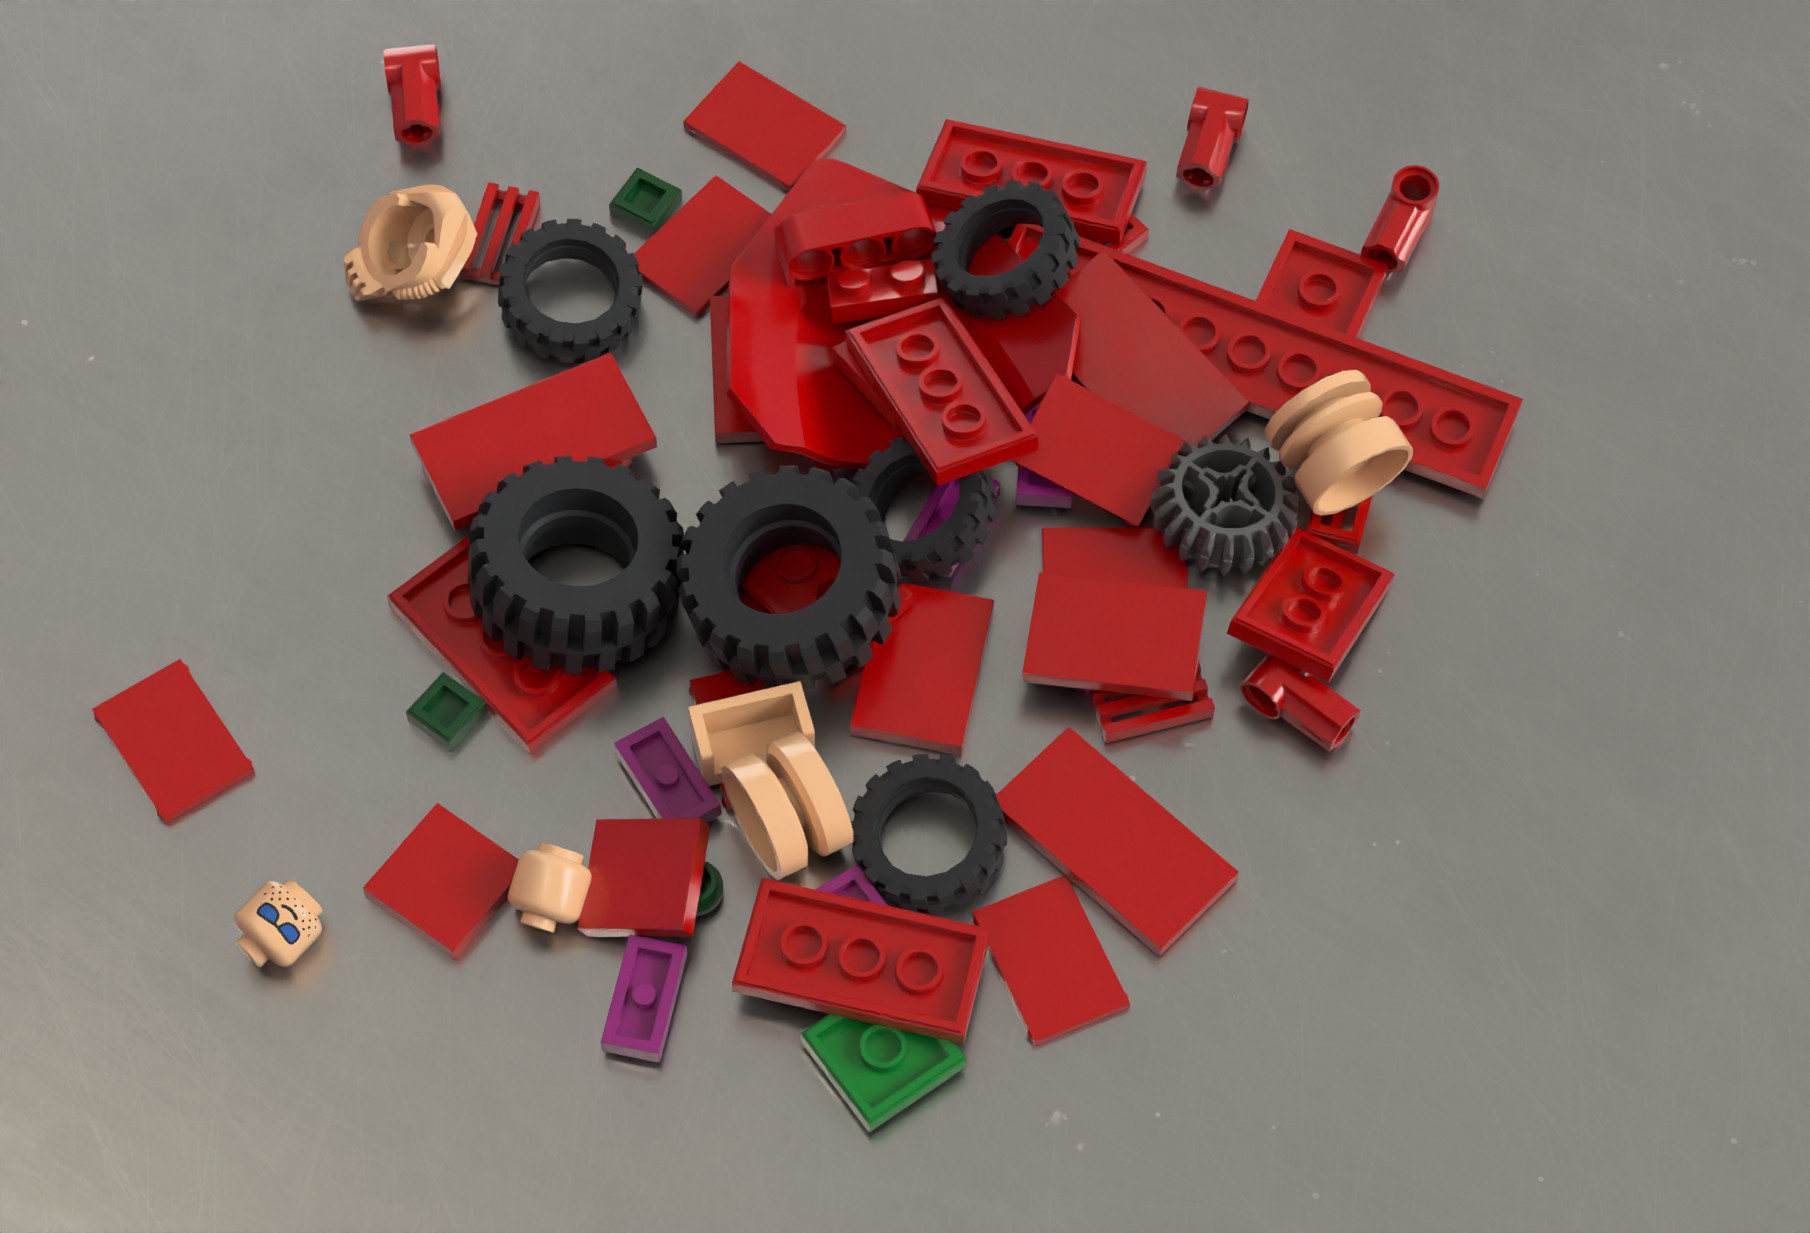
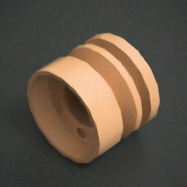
[1265,370,1413,516]

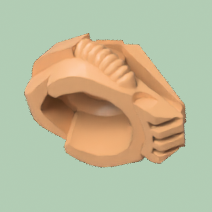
[343,185,477,301]

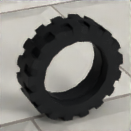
[932,180,1080,320]
[498,219,643,363]
[853,436,997,582]
[851,754,1007,914]

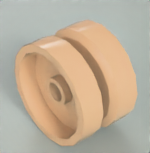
[721,730,853,880]

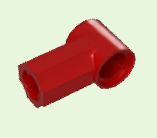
[384,44,441,147]
[1176,86,1249,192]
[1361,165,1440,275]
[1240,654,1361,752]

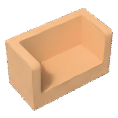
[688,681,815,786]

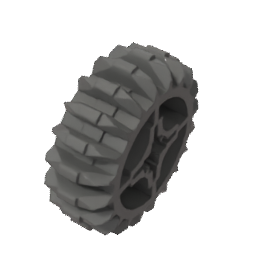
[1150,433,1300,576]

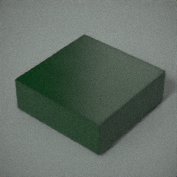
[609,167,682,236]
[406,672,488,751]

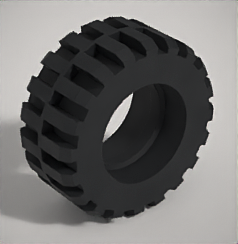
[468,455,685,674]
[676,465,902,692]

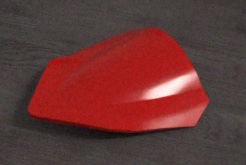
[726,159,1081,469]

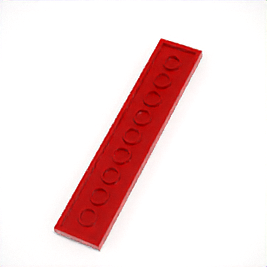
[1008,224,1523,499]

